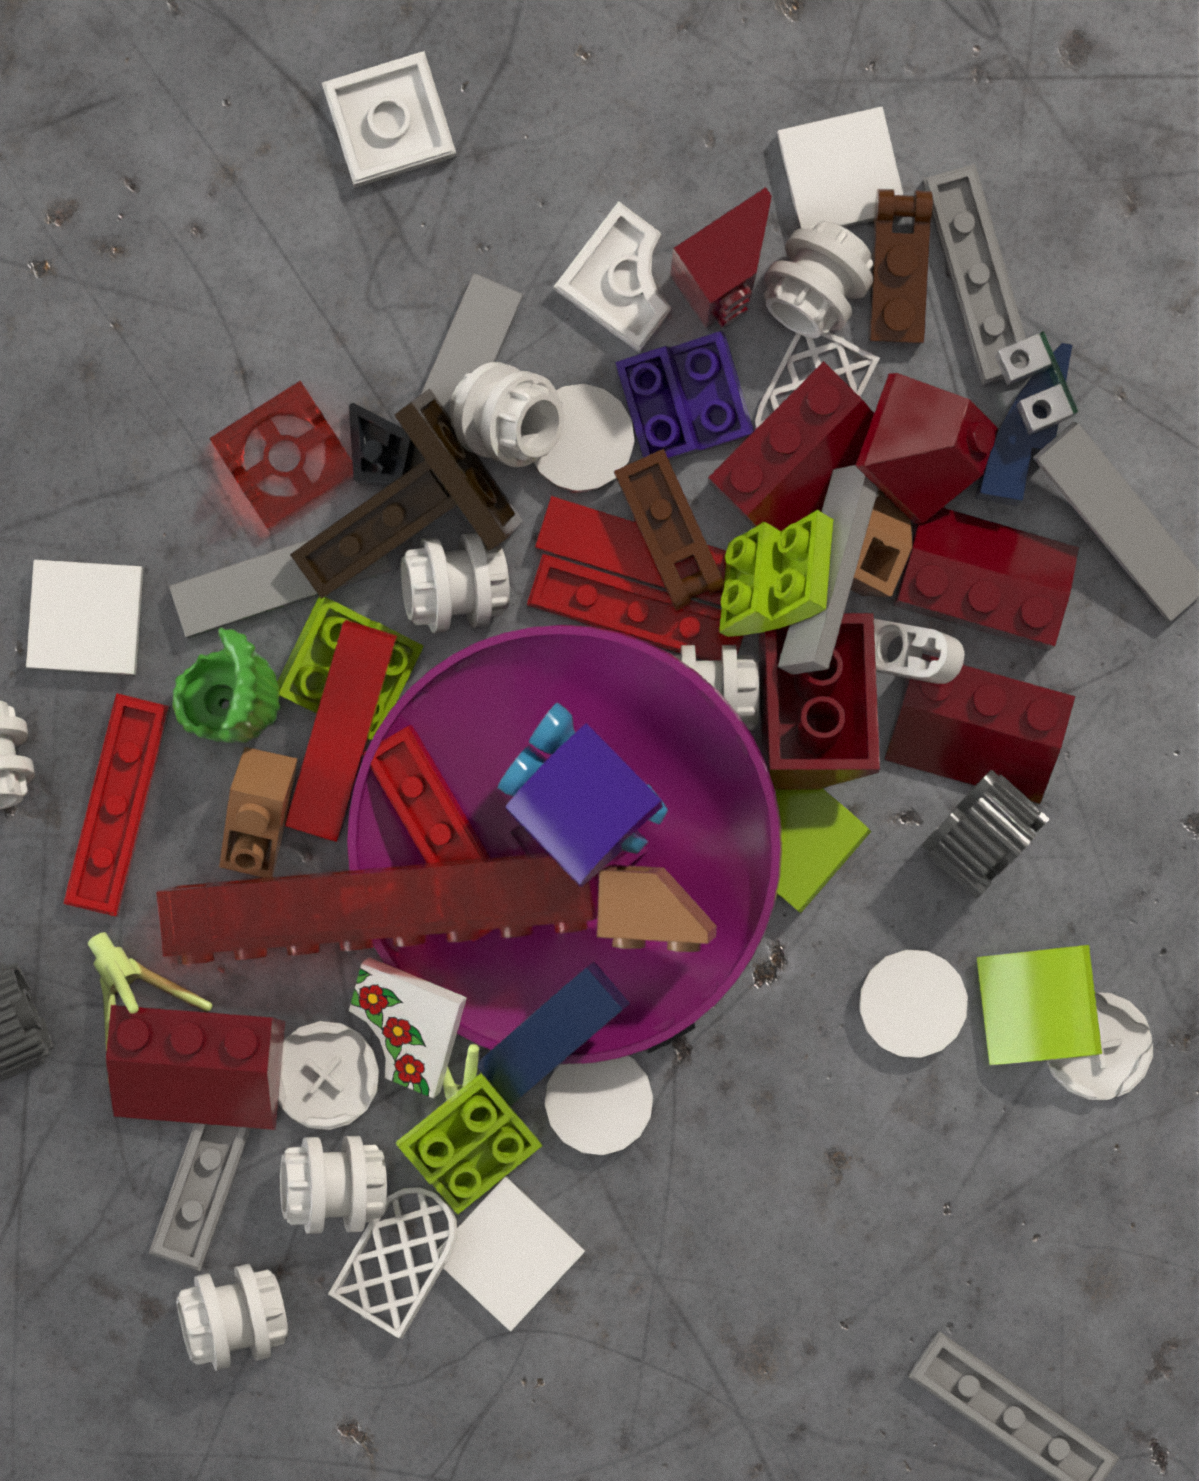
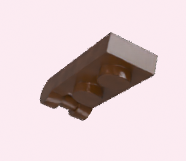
[868,189,933,343]
[614,449,724,611]

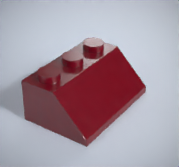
[670,187,772,329]
[708,361,874,531]
[893,508,1079,651]
[758,613,880,790]
[884,653,1076,804]
[106,1005,285,1130]

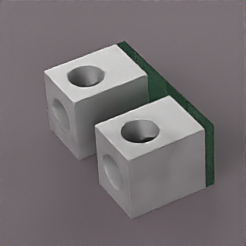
[995,331,1078,436]

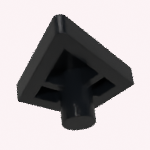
[349,403,415,486]

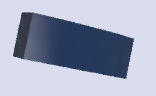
[975,343,1073,507]
[478,961,630,1106]

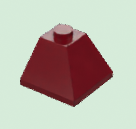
[856,373,998,524]

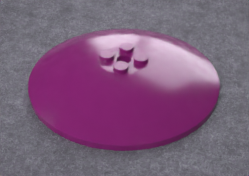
[347,625,782,1064]

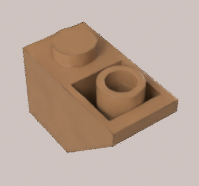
[850,489,912,597]
[219,747,298,879]
[597,865,717,952]

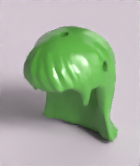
[172,627,280,743]

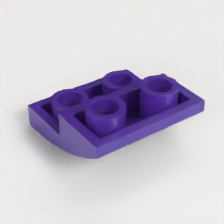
[615,331,754,460]
[505,723,663,887]

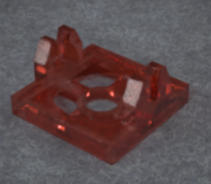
[209,381,353,531]

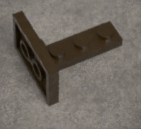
[290,388,523,599]

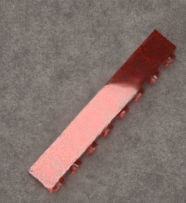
[156,853,599,964]

